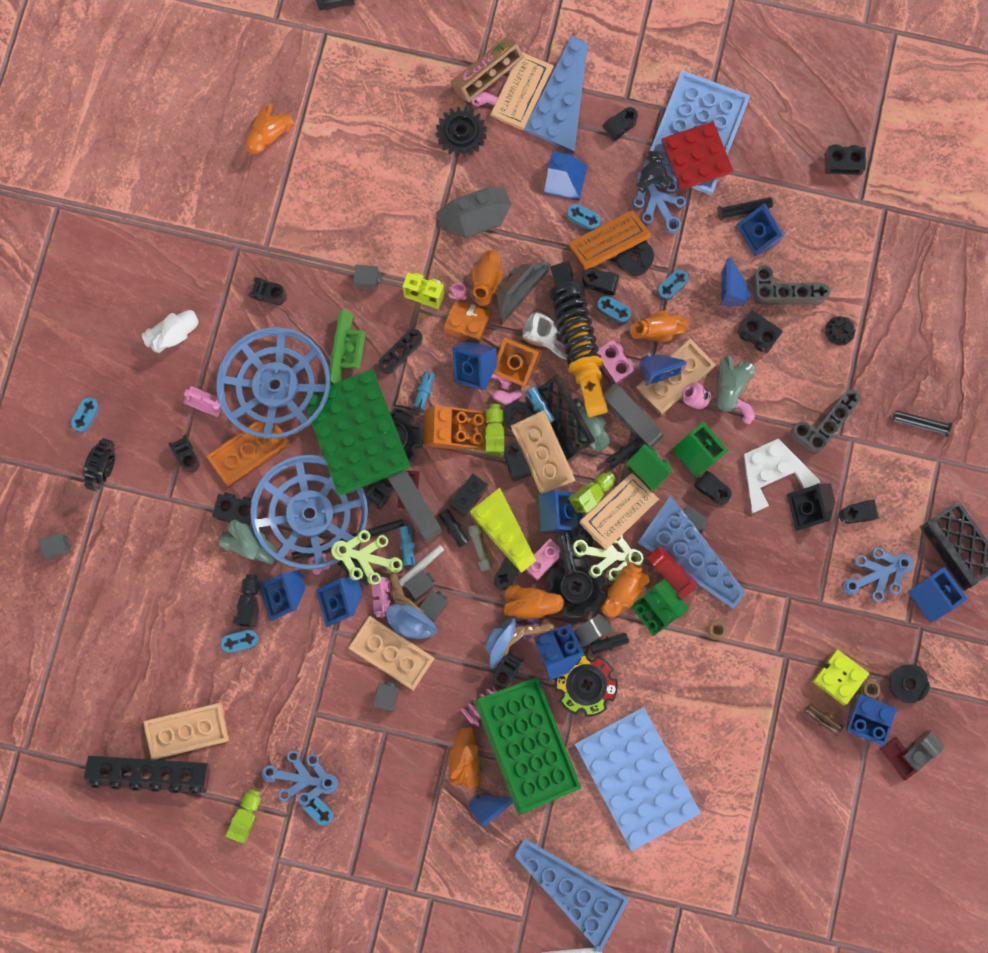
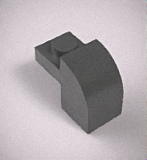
[574,613,613,648]
[902,730,944,772]

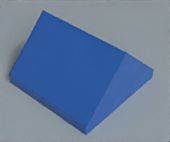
[736,204,784,256]

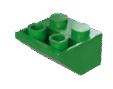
[672,422,729,478]
[625,444,672,492]
[631,579,689,636]

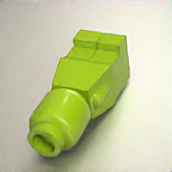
[485,404,504,456]
[568,472,615,513]
[225,789,261,844]

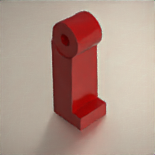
[648,546,698,600]

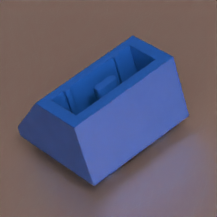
[907,567,968,623]
[534,624,584,680]
[846,694,897,746]

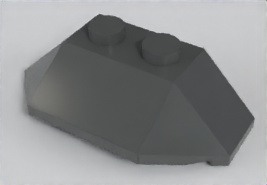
[436,187,511,238]
[497,262,551,325]

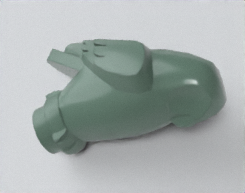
[716,356,756,412]
[566,398,610,451]
[219,519,278,565]

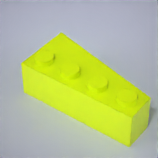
[470,488,536,573]

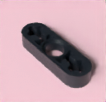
[379,329,423,374]

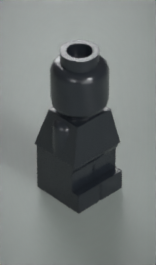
[233,574,260,627]

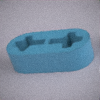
[567,204,601,231]
[657,270,688,301]
[597,296,631,324]
[71,397,99,433]
[221,630,259,653]
[301,796,334,825]

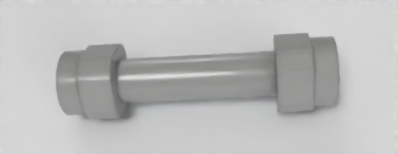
[468,524,492,572]

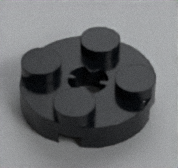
[616,240,654,276]
[889,664,930,703]

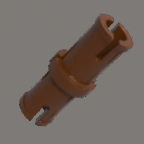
[804,703,844,736]

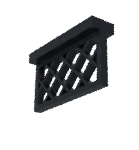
[525,374,595,461]
[920,501,988,590]

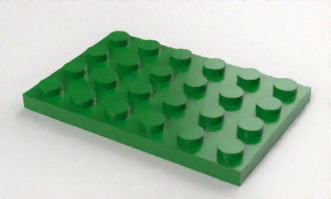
[302,368,411,496]
[474,677,581,815]

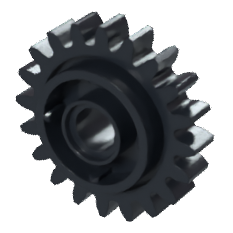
[436,107,487,158]
[83,438,116,491]

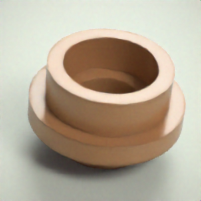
[707,621,727,640]
[860,680,881,699]

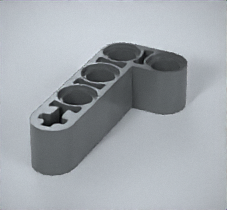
[753,265,830,305]
[602,383,664,447]
[791,389,860,454]
[387,470,443,543]

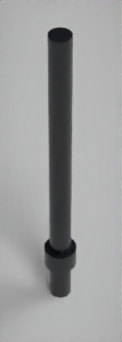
[291,519,404,560]

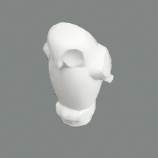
[142,310,199,353]

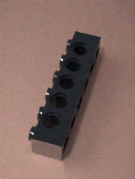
[84,756,210,795]

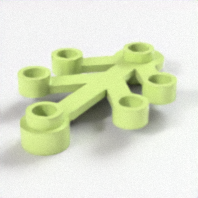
[331,530,403,585]
[571,536,643,581]

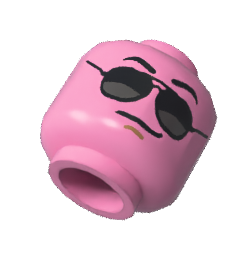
[682,382,711,410]

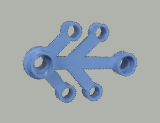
[633,172,686,233]
[842,547,913,602]
[262,751,338,806]

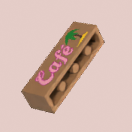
[450,37,524,102]

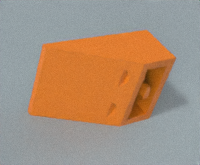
[424,405,486,450]

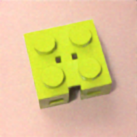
[403,272,444,309]
[812,649,869,705]

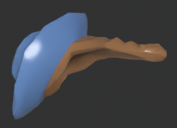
[386,573,438,639]
[485,617,554,669]

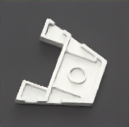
[743,439,820,514]

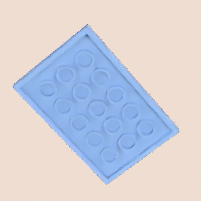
[643,70,750,195]
[575,707,701,851]

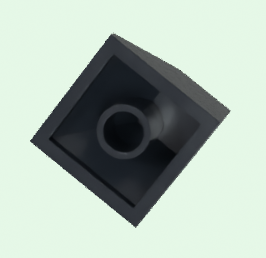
[787,483,835,531]

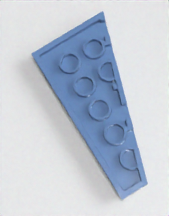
[524,36,588,154]
[638,495,745,609]
[514,838,629,953]

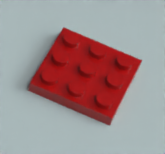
[661,121,734,191]

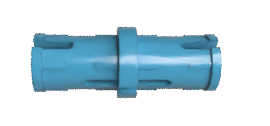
[412,371,435,411]
[526,387,555,423]
[399,526,415,566]

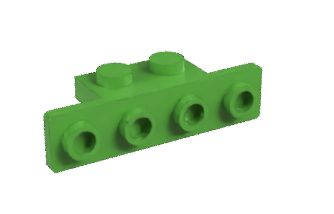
[329,309,366,384]

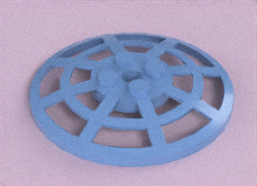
[216,327,330,439]
[251,455,368,570]

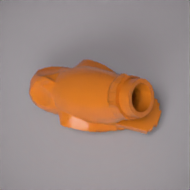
[245,103,294,155]
[472,250,504,307]
[630,311,688,342]
[600,562,650,618]
[503,585,564,619]
[448,727,482,789]

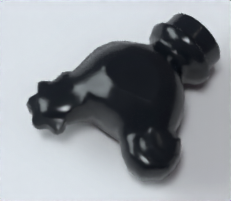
[637,151,672,193]

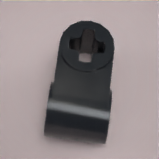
[602,107,638,141]
[582,268,619,296]
[248,277,287,305]
[168,434,200,473]
[504,443,532,482]
[694,471,732,505]
[365,477,395,510]
[839,499,879,524]
[494,556,520,590]
[493,650,525,688]

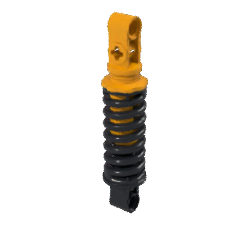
[549,261,608,418]

